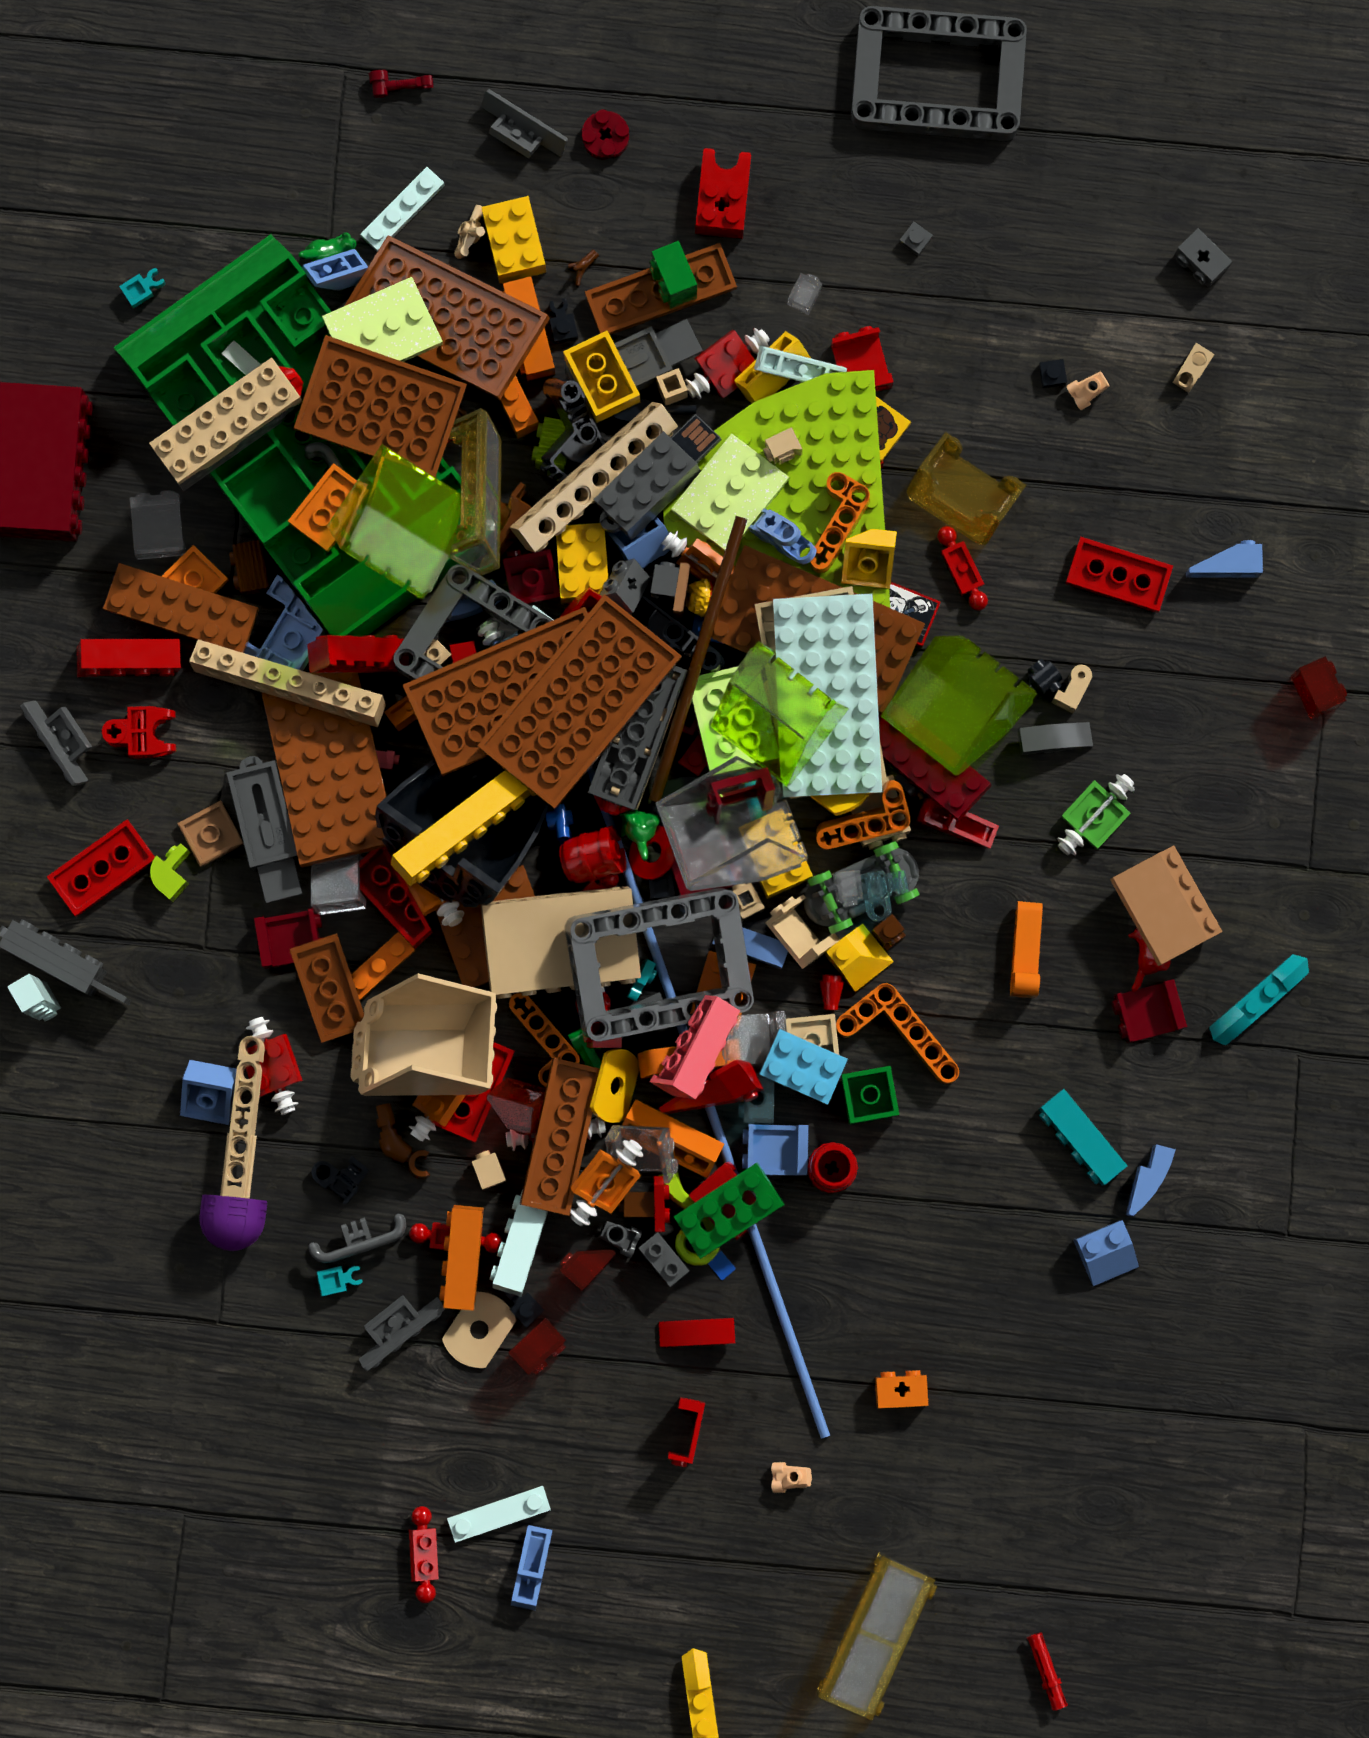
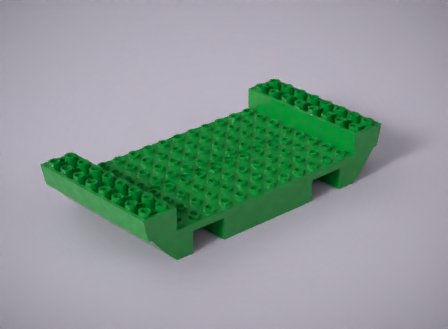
[114,234,498,637]

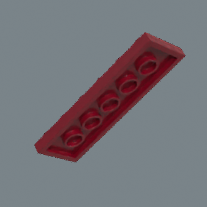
[878,701,992,822]

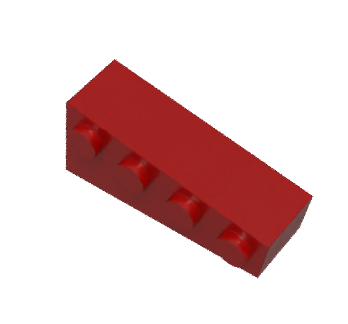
[307,635,409,673]
[76,639,181,677]
[346,847,433,949]

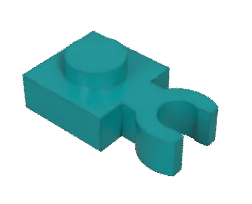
[119,268,166,308]
[626,959,657,1001]
[316,1266,363,1296]

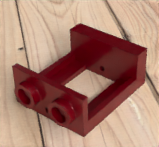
[705,767,776,824]

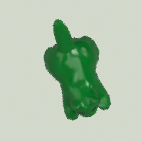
[298,232,359,262]
[617,810,660,861]

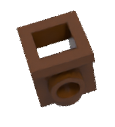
[871,914,906,951]

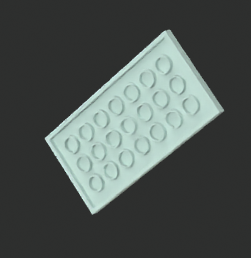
[773,594,882,797]

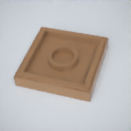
[673,563,690,621]
[177,800,244,867]

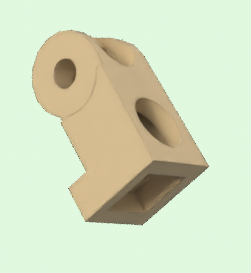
[1173,343,1214,393]
[1051,665,1092,714]

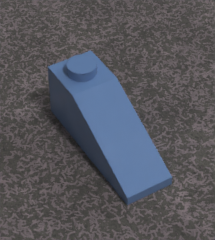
[302,249,368,291]
[1186,540,1263,578]

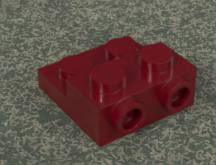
[502,546,560,604]

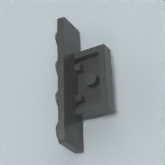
[481,89,568,158]
[20,701,92,786]
[359,1295,445,1371]

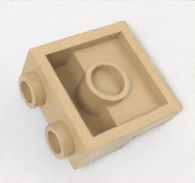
[785,1014,839,1055]

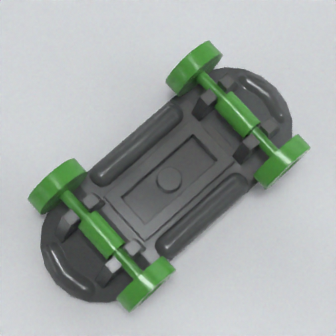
[804,841,920,934]

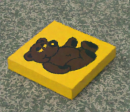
[876,397,911,462]

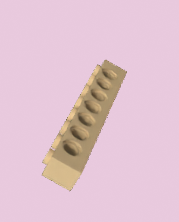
[510,402,678,552]
[189,639,386,727]

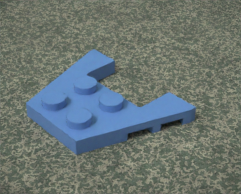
[244,575,327,671]

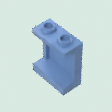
[742,1124,808,1176]

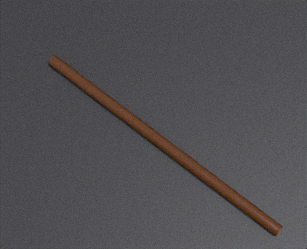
[649,516,748,802]

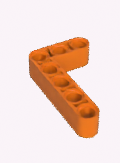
[836,983,959,1084]

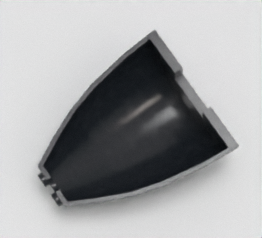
[376,756,549,908]

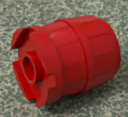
[559,826,626,883]
[807,1142,858,1193]

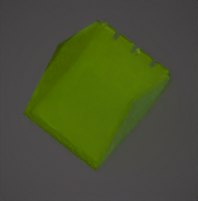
[327,444,465,599]
[881,636,1037,776]
[711,641,849,787]

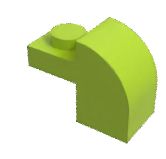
[150,843,191,902]

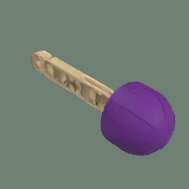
[200,1036,267,1251]

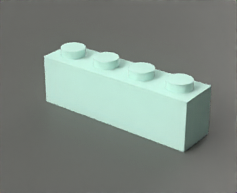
[7,974,61,1021]
[489,1190,548,1297]

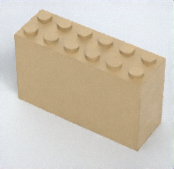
[480,886,641,999]

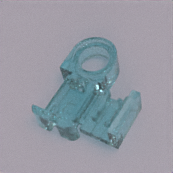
[860,870,909,922]

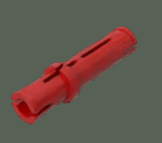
[1027,1632,1068,1711]

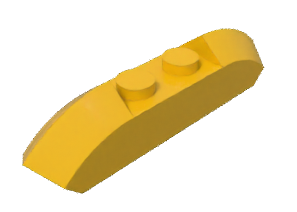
[681,1648,719,1738]

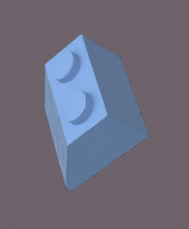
[605,516,670,569]
[180,1060,237,1125]
[1073,1220,1139,1286]

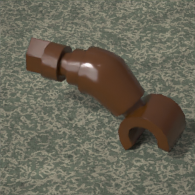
[376,1103,430,1179]

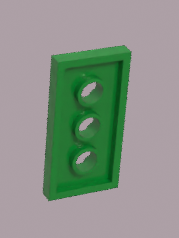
[674,1163,785,1259]

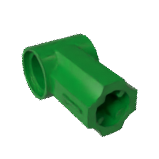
[568,1028,604,1068]

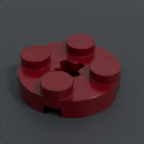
[582,109,629,160]

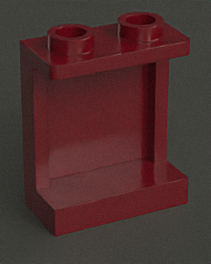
[254,908,324,969]

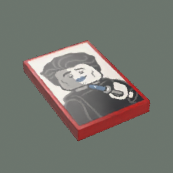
[889,582,941,647]

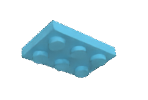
[759,1029,848,1105]

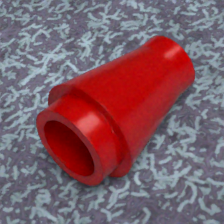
[820,974,844,1010]

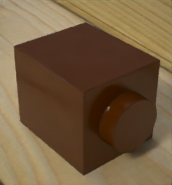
[619,1192,654,1218]

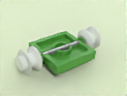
[1057,774,1135,855]

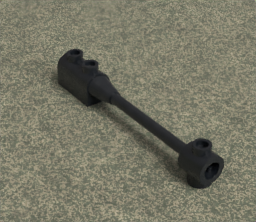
[894,658,1063,802]

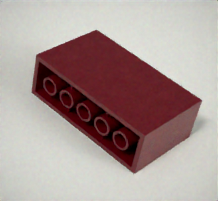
[0,382,93,542]

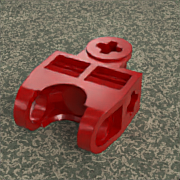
[102,706,176,759]

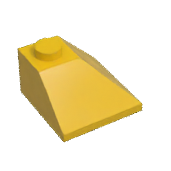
[841,529,897,589]
[825,924,894,992]

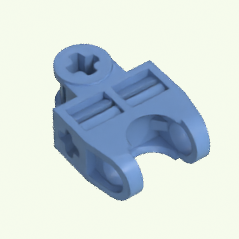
[748,508,817,564]

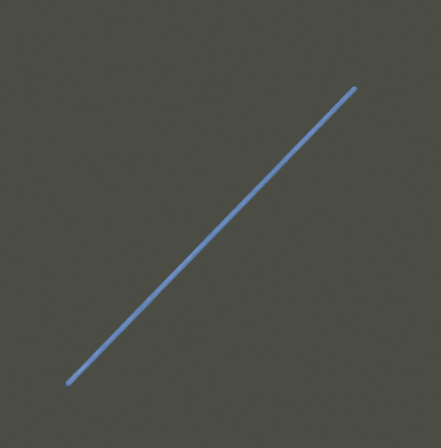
[587,764,830,1439]

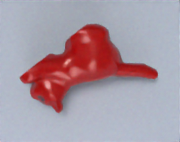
[1128,928,1171,992]

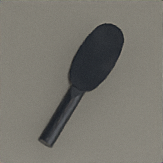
[612,399,696,422]

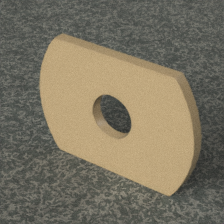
[442,1292,517,1368]

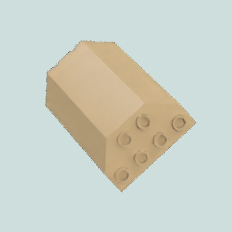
[350,973,497,1096]

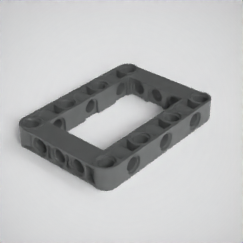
[851,6,1027,141]
[394,565,553,681]
[565,888,754,1041]

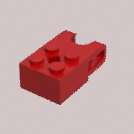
[695,148,751,239]

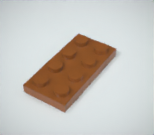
[290,933,364,1043]

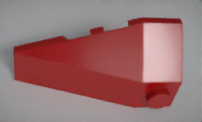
[659,1059,764,1114]

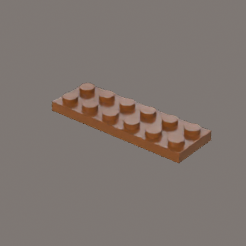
[585,243,737,335]
[103,563,259,653]
[520,1058,600,1216]

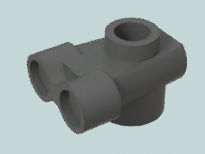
[599,1221,642,1258]

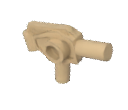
[455,205,485,259]

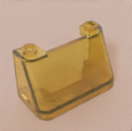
[907,432,1026,545]

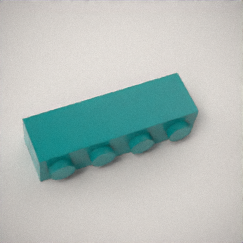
[1039,1089,1127,1186]

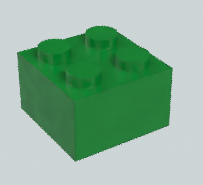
[649,241,697,309]
[840,1066,900,1125]

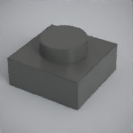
[899,222,933,256]

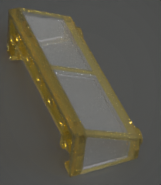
[442,408,502,576]
[816,1552,937,1720]

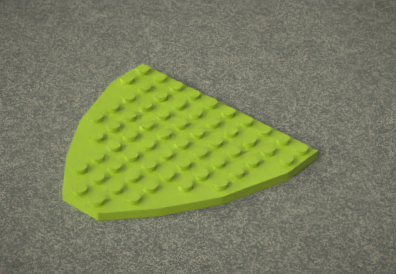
[663,370,890,608]

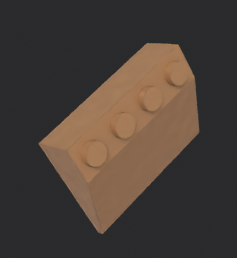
[1110,846,1222,966]

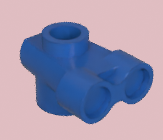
[546,804,574,846]

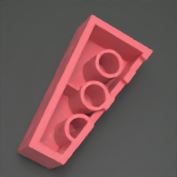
[650,995,740,1099]

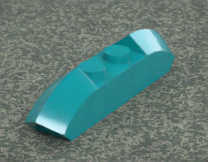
[1209,954,1309,1045]

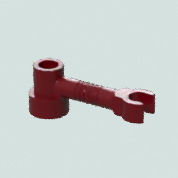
[369,70,434,98]

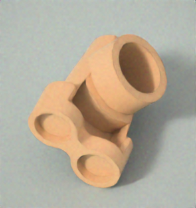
[1066,371,1110,411]
[771,1462,812,1493]

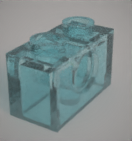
[738,1073,774,1124]

